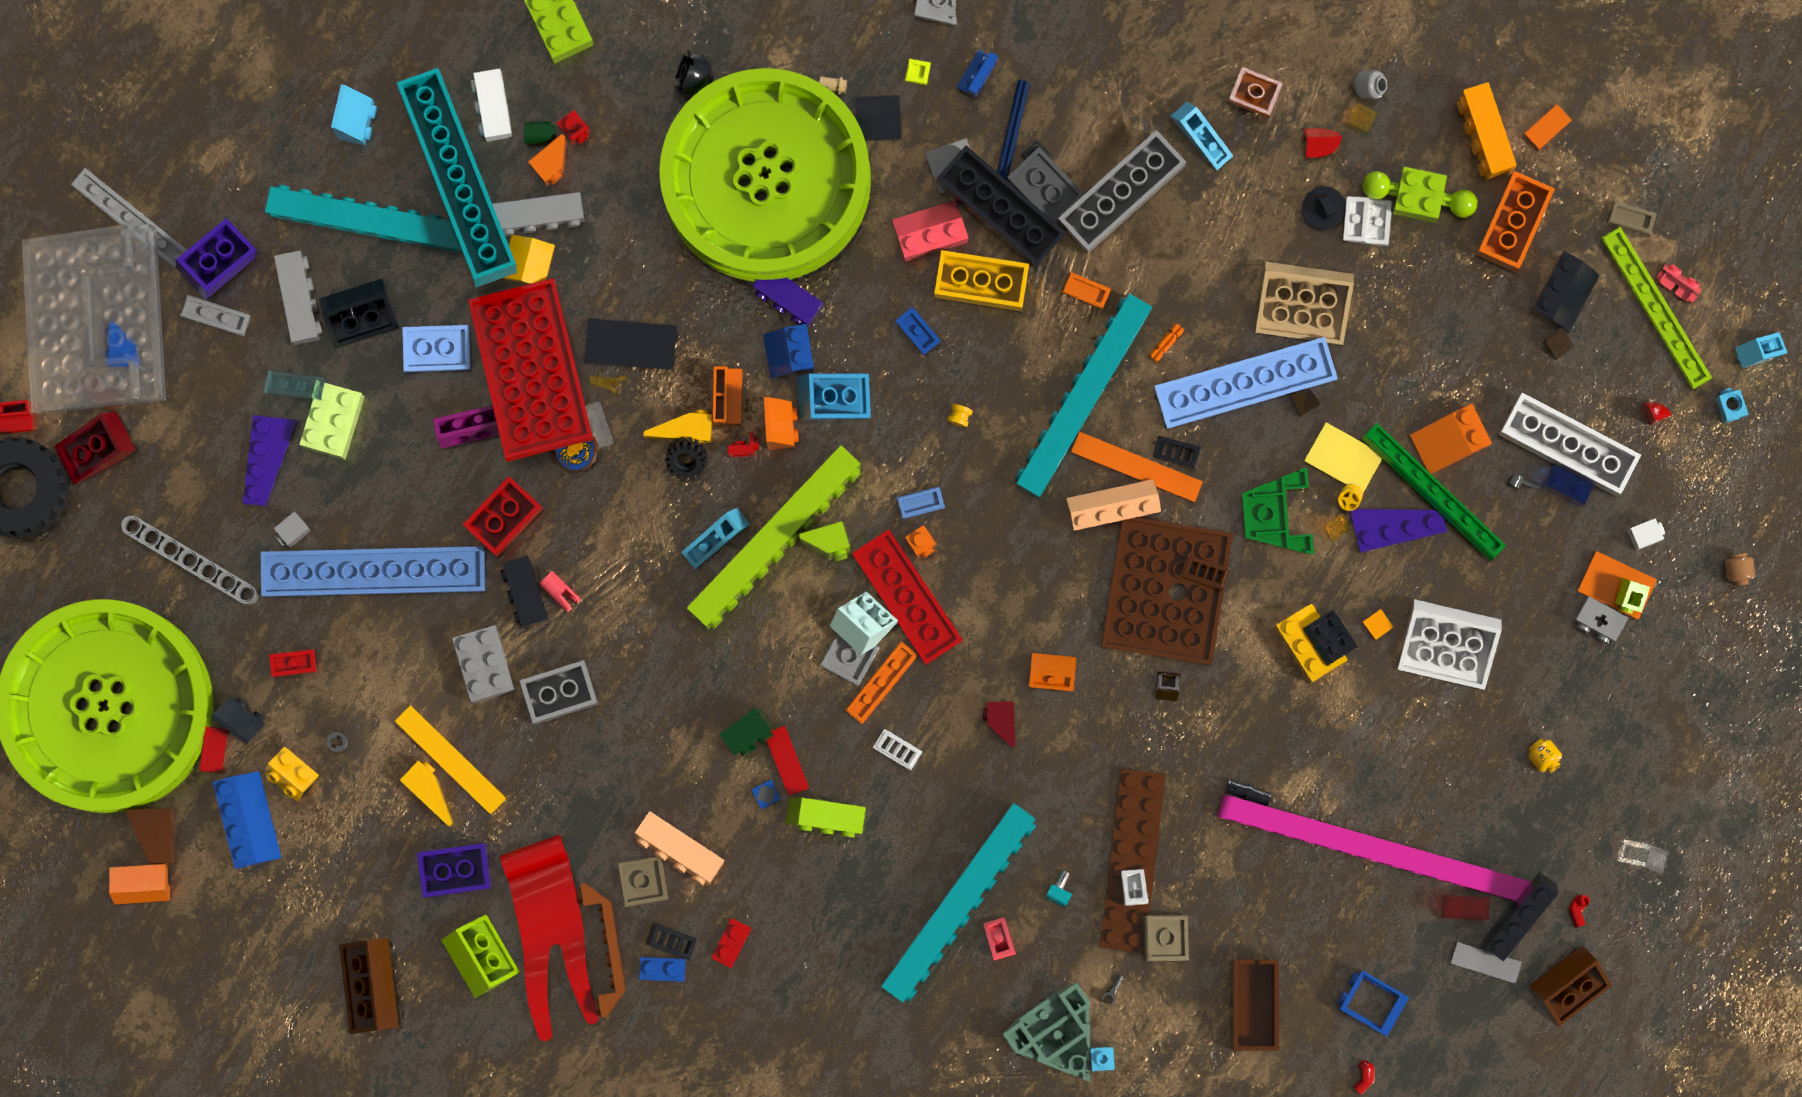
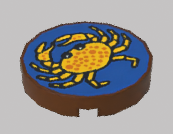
[555,434,598,471]

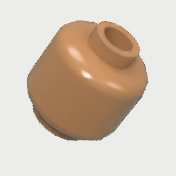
[1725,553,1755,586]

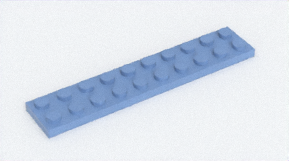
[261,546,485,597]

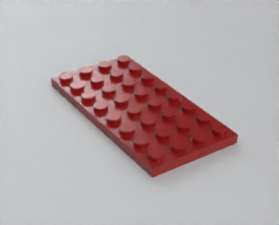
[468,278,593,462]

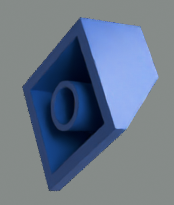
[763,324,814,378]

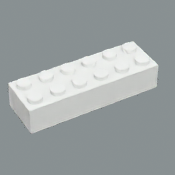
[1498,393,1641,497]

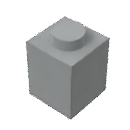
[274,511,311,548]

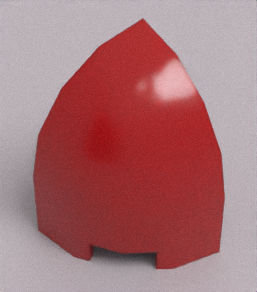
[1303,128,1342,158]
[1642,402,1673,425]

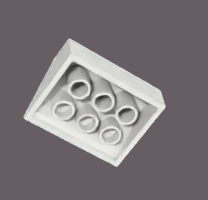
[1398,599,1502,690]

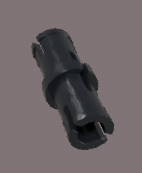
[1225,779,1272,807]

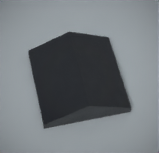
[855,95,902,141]

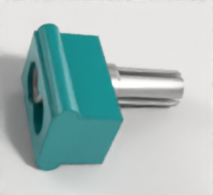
[1045,871,1072,908]

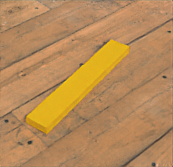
[395,705,507,814]

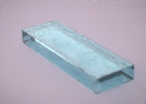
[264,371,325,400]

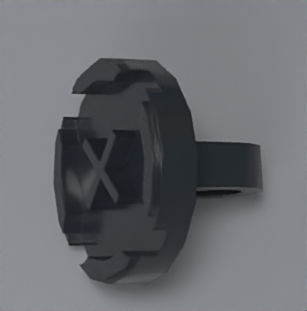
[1302,186,1346,231]

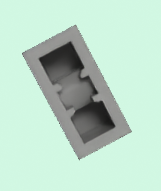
[1573,596,1628,644]

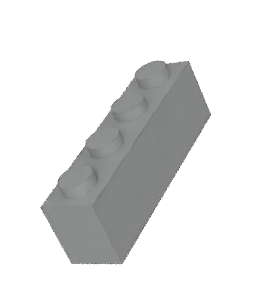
[492,192,585,236]
[274,251,323,345]

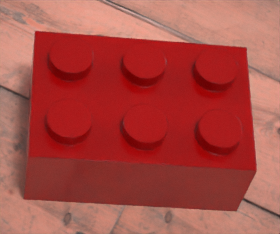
[463,476,543,557]

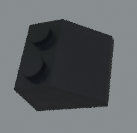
[211,697,269,747]

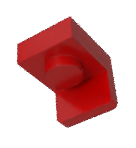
[557,110,591,145]
[727,431,759,458]

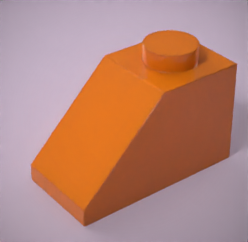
[528,134,567,185]

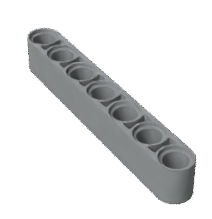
[121,516,259,605]

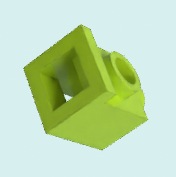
[1615,578,1650,614]

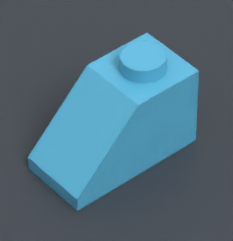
[1735,333,1787,368]

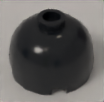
[674,50,714,96]

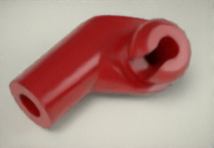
[1569,894,1590,928]
[1353,1060,1375,1095]

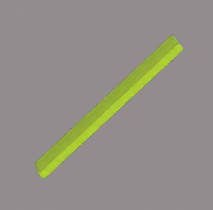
[1600,227,1712,390]

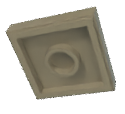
[617,856,669,907]
[1143,915,1189,961]

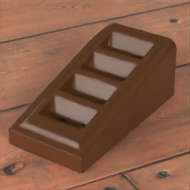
[1180,555,1231,591]

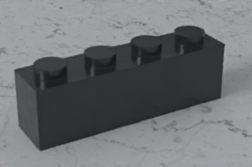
[1485,872,1559,962]

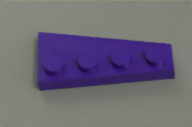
[243,415,298,507]
[1349,509,1447,553]

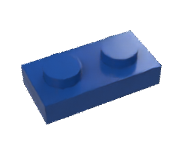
[895,307,941,356]
[639,957,686,982]

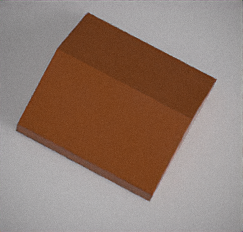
[1228,67,1283,118]

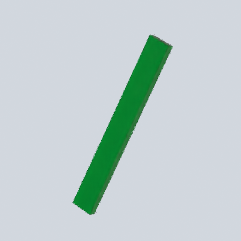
[1361,423,1506,561]

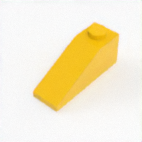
[643,410,713,444]
[400,761,454,827]

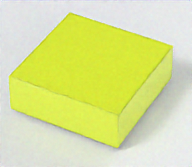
[905,59,931,86]

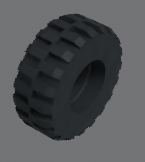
[0,437,69,539]

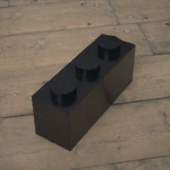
[500,555,549,629]

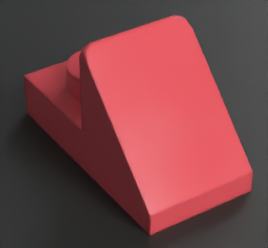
[983,917,1015,960]

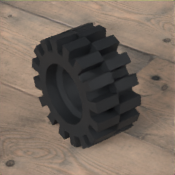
[665,437,707,480]

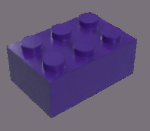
[176,218,256,300]
[417,843,492,898]

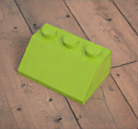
[799,521,851,562]
[441,915,520,998]

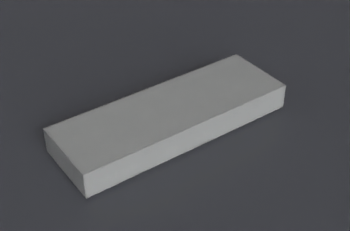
[180,295,251,337]
[1450,942,1522,984]

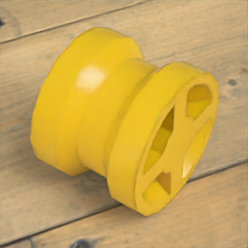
[946,404,973,428]
[1338,484,1363,511]

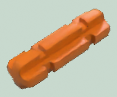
[1149,323,1184,362]

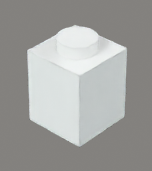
[1627,518,1665,551]

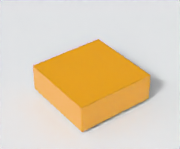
[1362,609,1394,640]

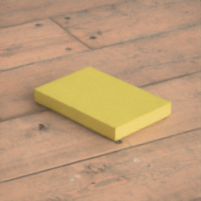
[1304,423,1382,492]

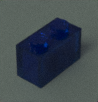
[1541,465,1594,507]

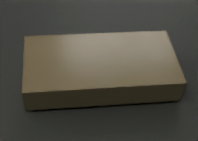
[1607,201,1657,236]

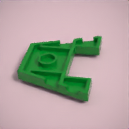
[1242,468,1314,555]

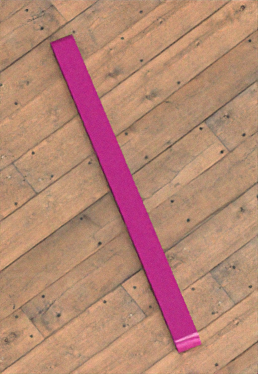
[1217,795,1531,902]

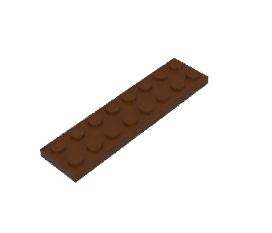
[1100,769,1166,953]

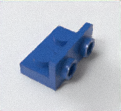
[957,50,998,98]

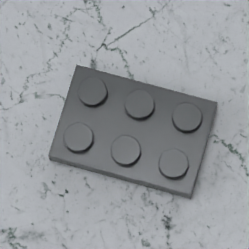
[1007,147,1084,223]

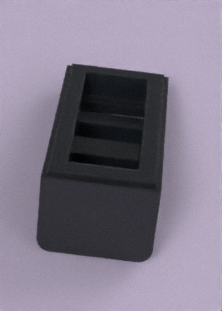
[1153,436,1204,470]
[645,923,697,960]

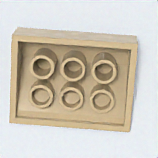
[1255,261,1354,345]

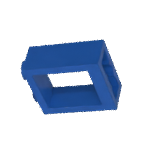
[1337,970,1409,1037]

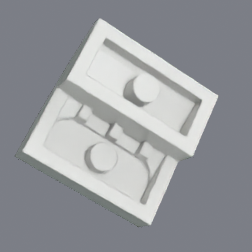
[1343,196,1392,246]

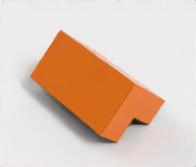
[713,366,743,426]
[109,864,170,905]

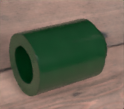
[524,121,556,144]

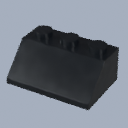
[1530,251,1600,334]
[319,279,399,348]

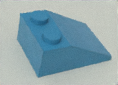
[797,374,871,420]

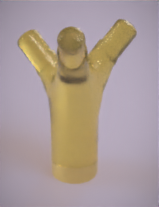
[590,375,626,395]

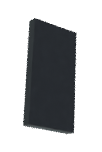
[584,318,677,371]

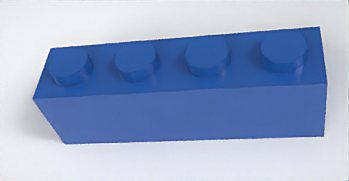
[213,771,282,870]

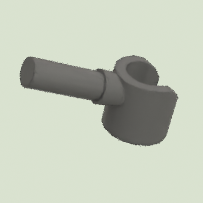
[1507,474,1540,489]
[1102,975,1123,1006]

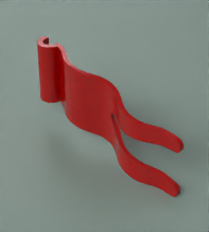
[499,834,599,1041]

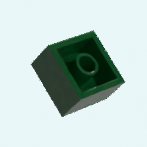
[719,708,776,757]

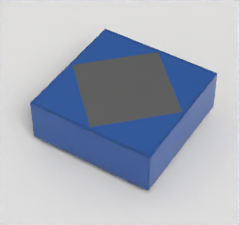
[751,780,781,810]

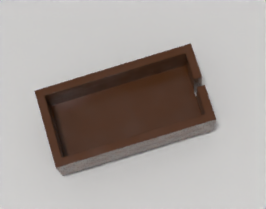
[1232,960,1279,1051]

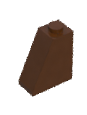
[126,809,175,868]

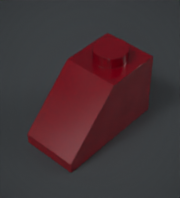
[982,701,1015,748]

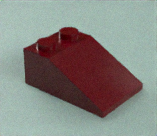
[54,412,136,485]

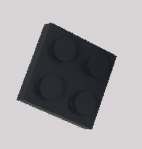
[1303,610,1358,666]

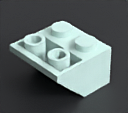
[830,591,898,655]

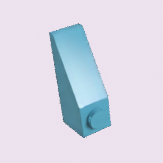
[1170,102,1233,170]
[681,508,751,569]

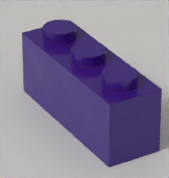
[753,278,823,327]

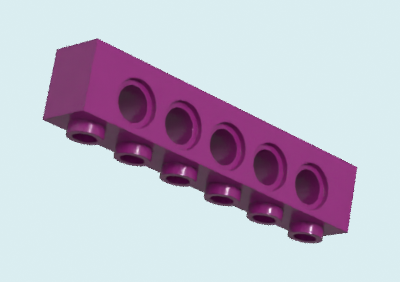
[433,405,499,449]

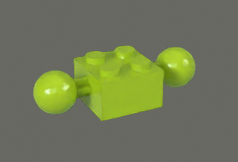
[1362,167,1478,223]

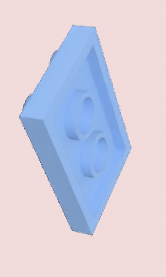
[403,325,471,372]

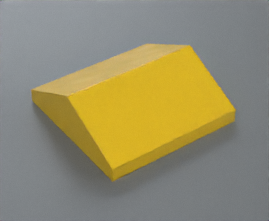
[504,235,555,284]

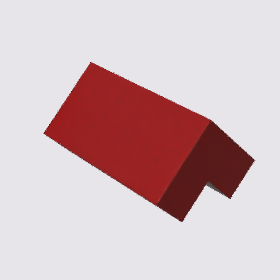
[0,400,35,434]

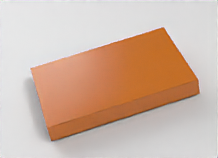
[1577,551,1657,620]

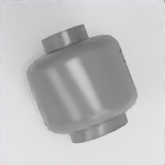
[1353,70,1388,99]

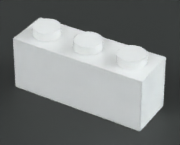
[471,69,513,142]

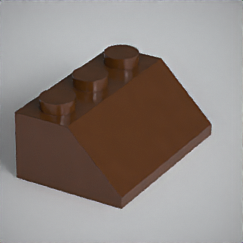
[1530,945,1612,1027]

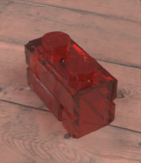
[1441,895,1489,920]

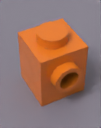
[905,525,936,558]

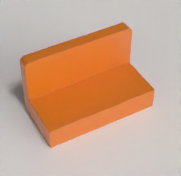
[1029,653,1076,691]

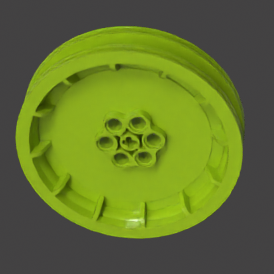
[660,68,871,282]
[0,599,214,813]

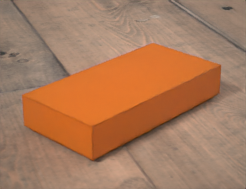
[1524,104,1572,151]
[1062,272,1111,310]

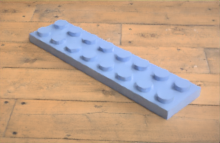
[1154,337,1338,429]

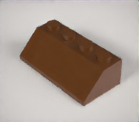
[339,938,399,1034]

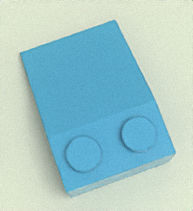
[331,84,377,145]

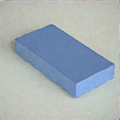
[896,486,945,520]

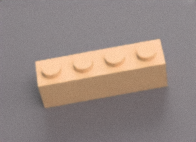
[1066,479,1161,531]
[633,811,725,887]

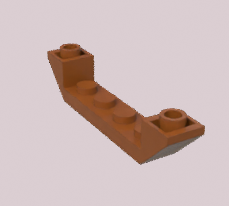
[577,883,626,1018]

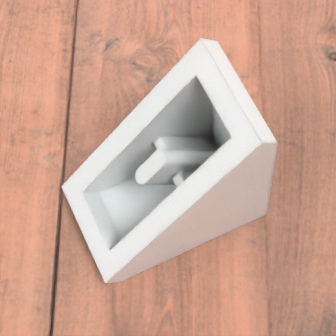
[1121,869,1148,906]

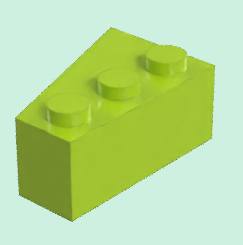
[785,798,866,838]

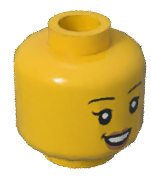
[1528,739,1562,773]

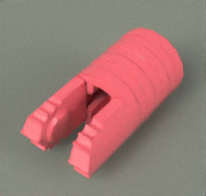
[539,571,581,612]

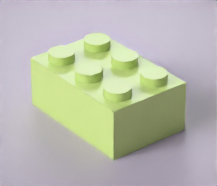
[299,381,364,460]

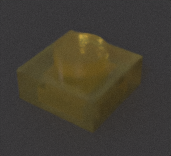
[1347,103,1377,134]

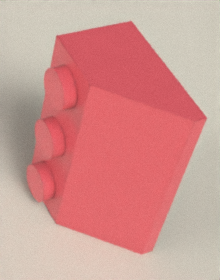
[892,200,968,262]

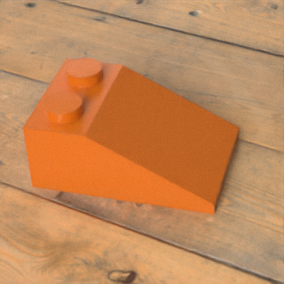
[764,397,799,450]
[1409,404,1492,474]

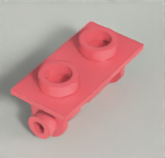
[1656,264,1702,303]

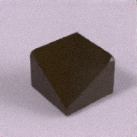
[1290,388,1321,417]

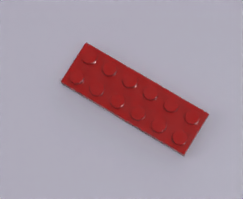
[852,529,963,665]

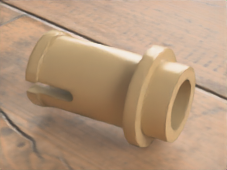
[819,76,847,95]

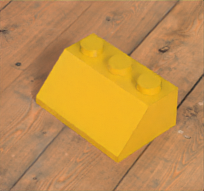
[1274,604,1348,684]

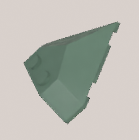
[1002,982,1090,1082]

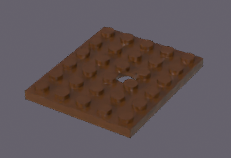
[1101,517,1233,665]

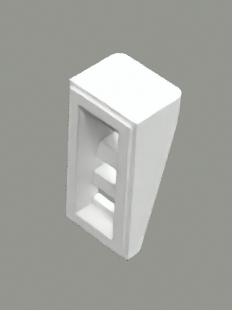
[873,729,923,771]

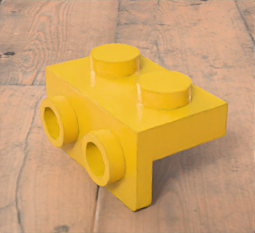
[263,747,319,801]

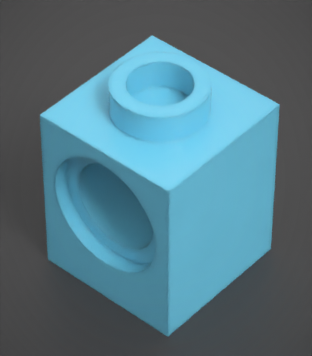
[1715,388,1749,424]
[1090,1047,1115,1071]

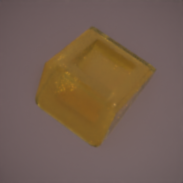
[1323,514,1350,541]

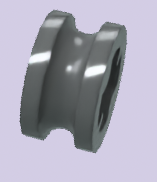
[326,732,348,752]

